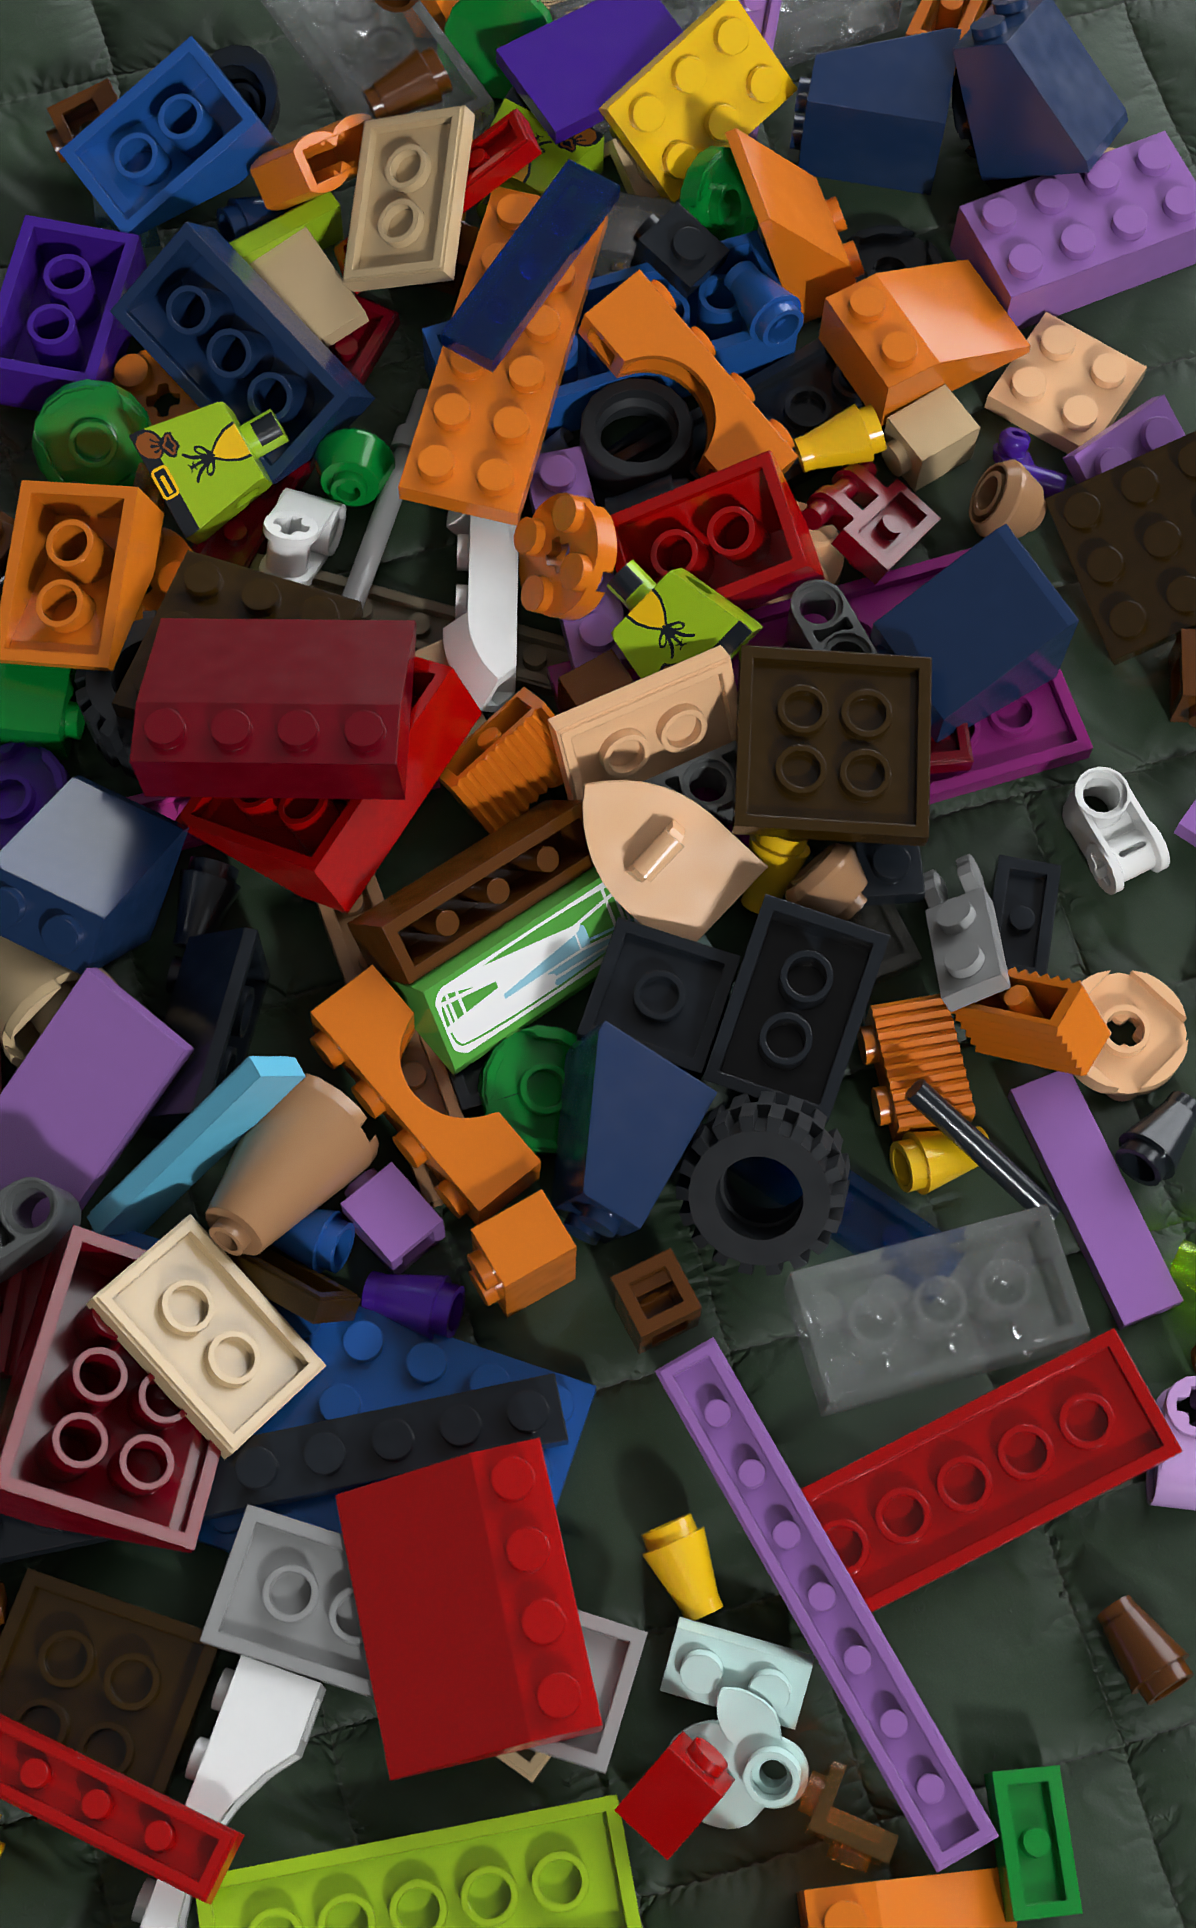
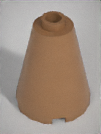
[205,1073,379,1256]

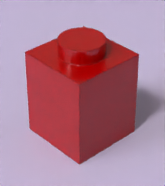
[614,1730,735,1861]

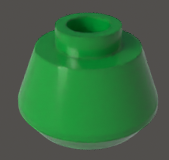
[314,428,396,506]

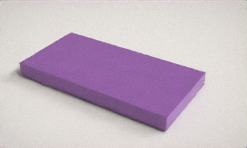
[0,968,194,1228]

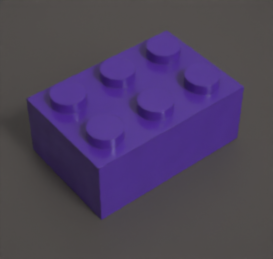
[0,215,147,412]

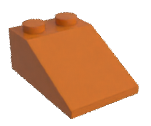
[725,128,865,324]
[819,259,1031,427]
[0,480,164,672]
[796,1868,1018,1928]

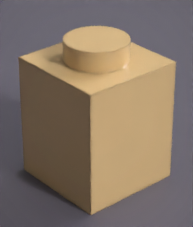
[881,384,980,492]

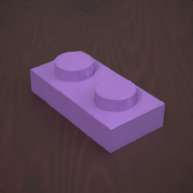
[1063,395,1185,484]

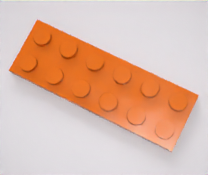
[398,187,608,526]

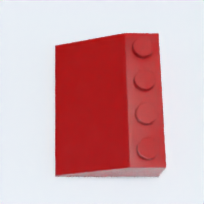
[175,656,482,914]
[335,1437,603,1780]

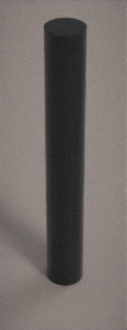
[905,1079,1061,1225]

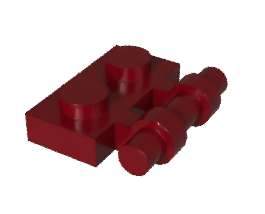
[802,461,941,585]

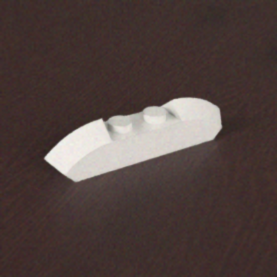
[443,510,518,713]

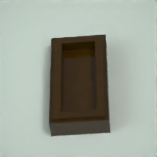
[223,1246,361,1324]

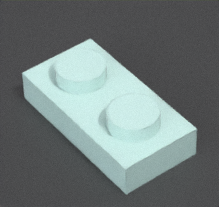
[660,1616,814,1730]

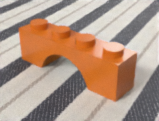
[578,269,798,478]
[310,964,541,1225]

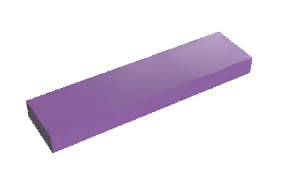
[1007,1071,1184,1330]

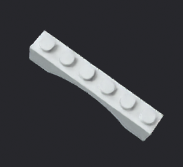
[132,1655,326,1928]

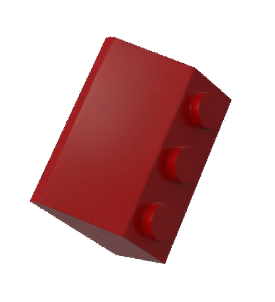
[610,450,825,613]

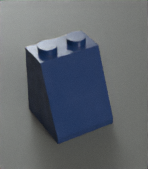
[952,0,1128,181]
[790,28,962,195]
[869,524,1079,743]
[0,775,189,975]
[551,1021,718,1245]

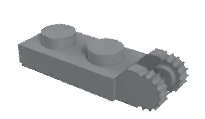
[923,853,1011,1012]

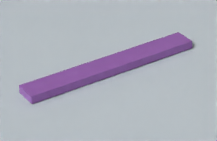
[655,1337,999,1873]

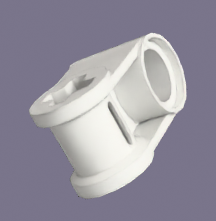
[259,487,346,586]
[1062,767,1170,895]

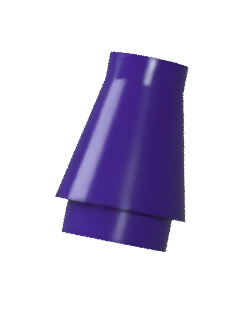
[361,1271,465,1341]

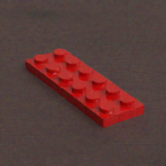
[801,1328,1183,1613]

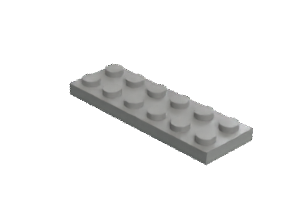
[200,1504,648,1774]

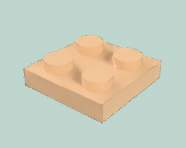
[984,312,1147,454]

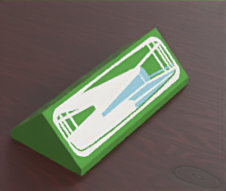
[384,866,640,1075]

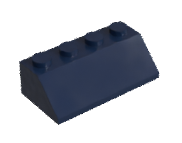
[110,222,375,484]

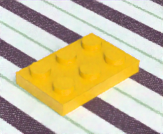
[598,0,798,203]

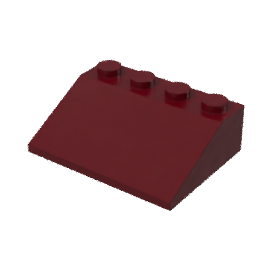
[130,618,417,800]
[0,1225,221,1553]

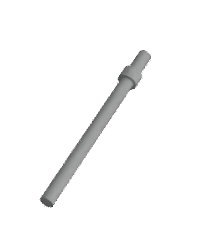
[342,389,429,610]

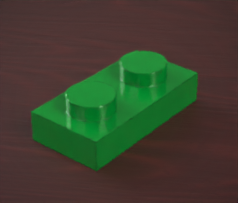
[984,1765,1083,1922]

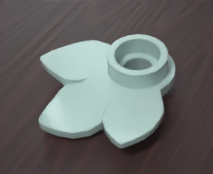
[670,1687,809,1829]

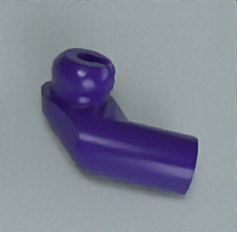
[992,427,1068,499]

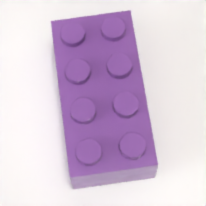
[950,131,1196,330]

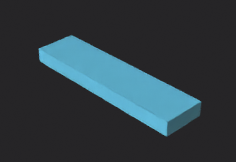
[87,1056,306,1236]

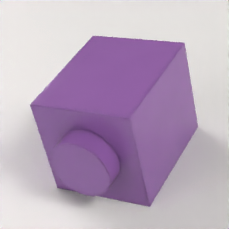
[340,1162,446,1274]

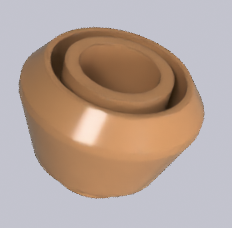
[969,459,1047,538]
[785,843,868,921]

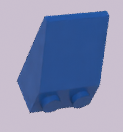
[59,36,281,235]

